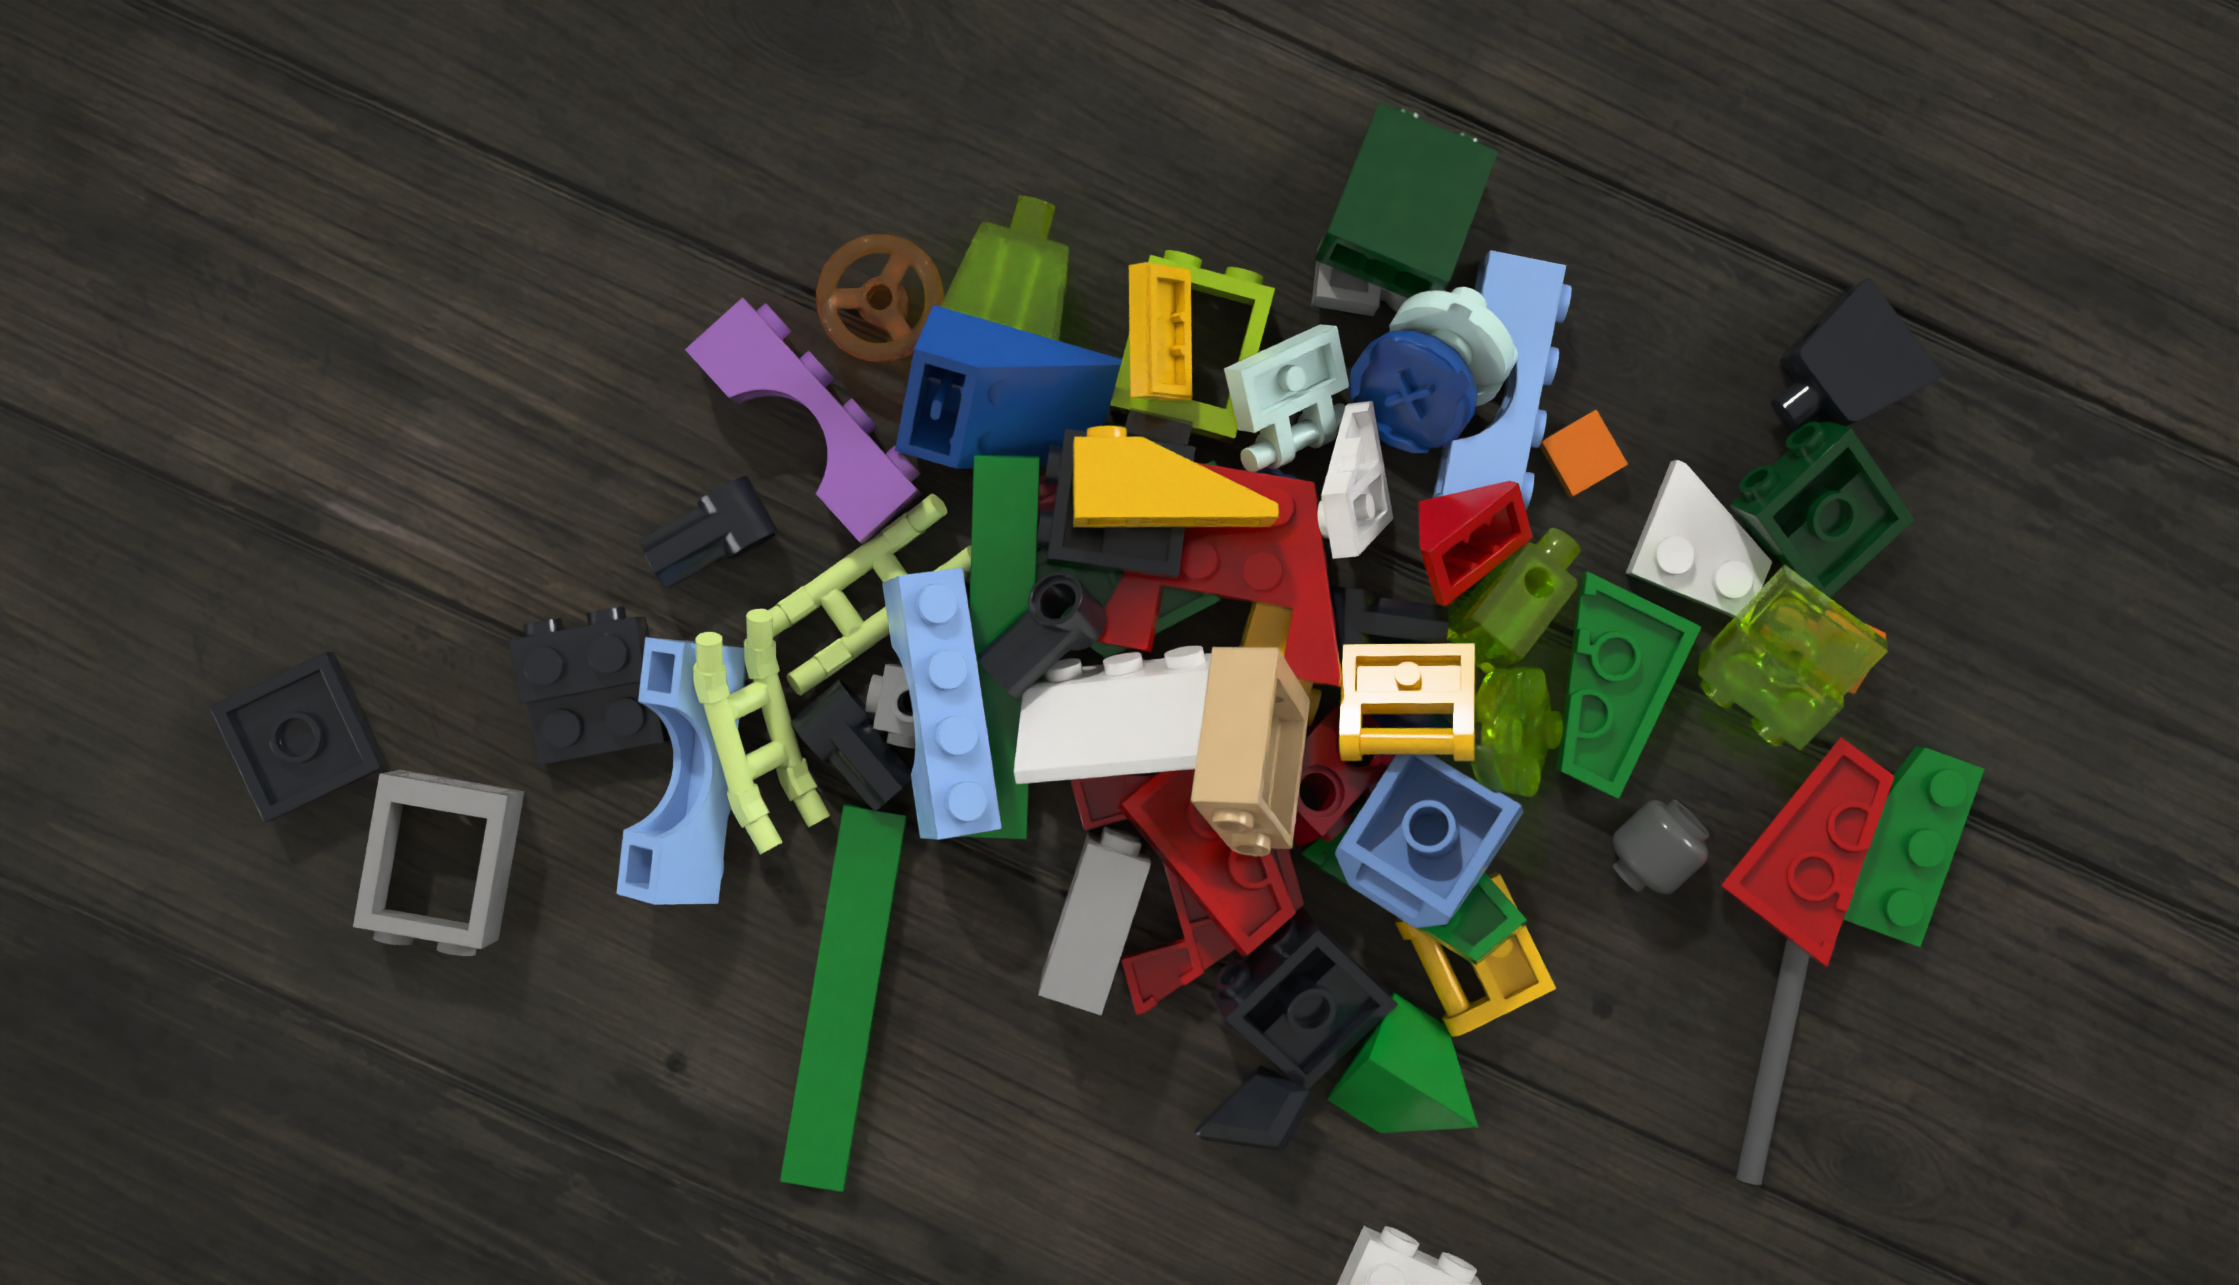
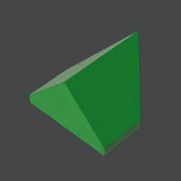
[1326,992,1478,1133]

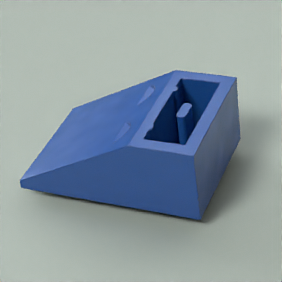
[895,305,1122,469]

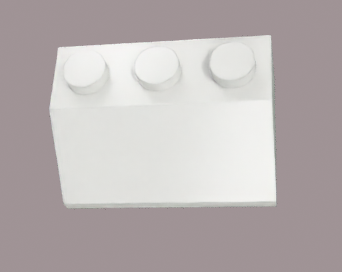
[1014,646,1212,784]

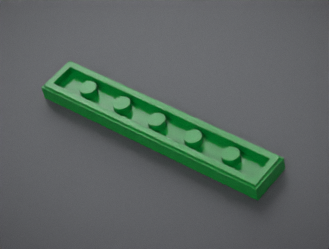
[963,454,1040,839]
[780,804,908,1192]

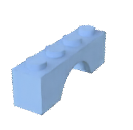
[1433,250,1571,510]
[882,567,1002,840]
[616,637,746,905]

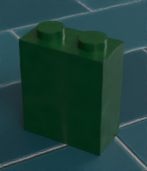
[1314,102,1499,298]

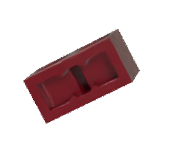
[1293,698,1396,847]

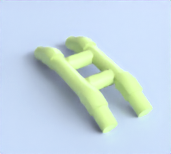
[769,494,971,696]
[693,609,830,855]

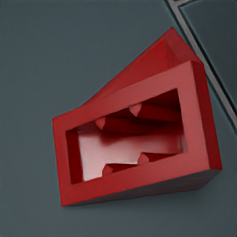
[1419,481,1533,607]

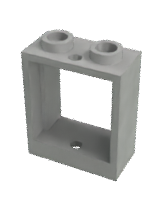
[353,770,524,956]
[1038,826,1151,1015]

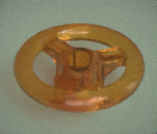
[816,234,944,362]

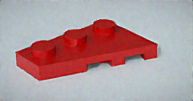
[1720,737,1895,968]

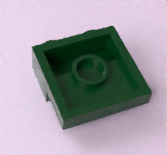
[1730,419,1915,606]

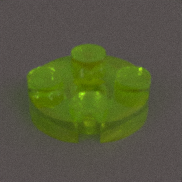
[1471,666,1563,797]

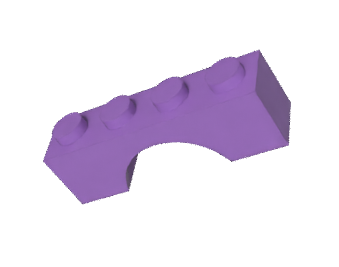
[685,297,922,544]

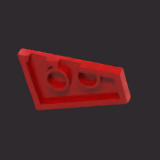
[1118,769,1296,957]

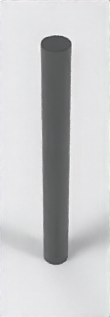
[1736,939,1810,1185]

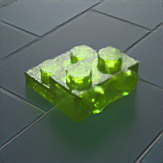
[1698,564,1888,750]

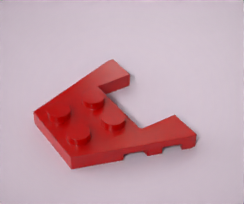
[1096,462,1343,688]
[1070,774,1304,1015]

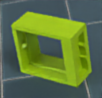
[1110,250,1275,444]

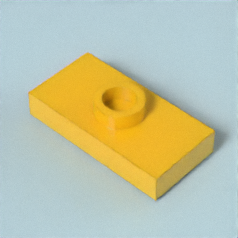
[1129,262,1192,402]

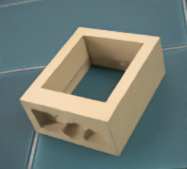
[1191,647,1310,856]

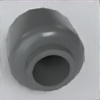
[1612,799,1710,895]

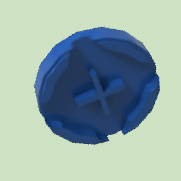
[1348,330,1477,454]

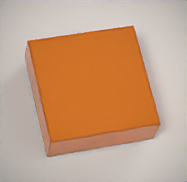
[1539,409,1628,497]

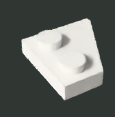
[1318,401,1393,559]
[1625,460,1772,621]

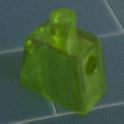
[940,196,1070,341]
[1447,528,1581,673]

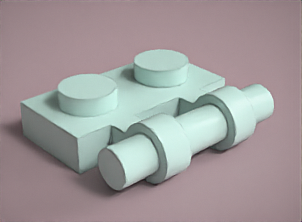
[1224,324,1349,472]

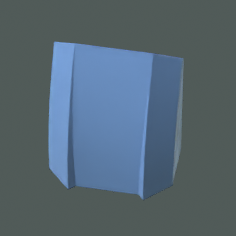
[1335,755,1524,928]

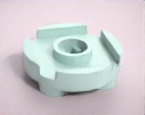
[1389,287,1518,407]

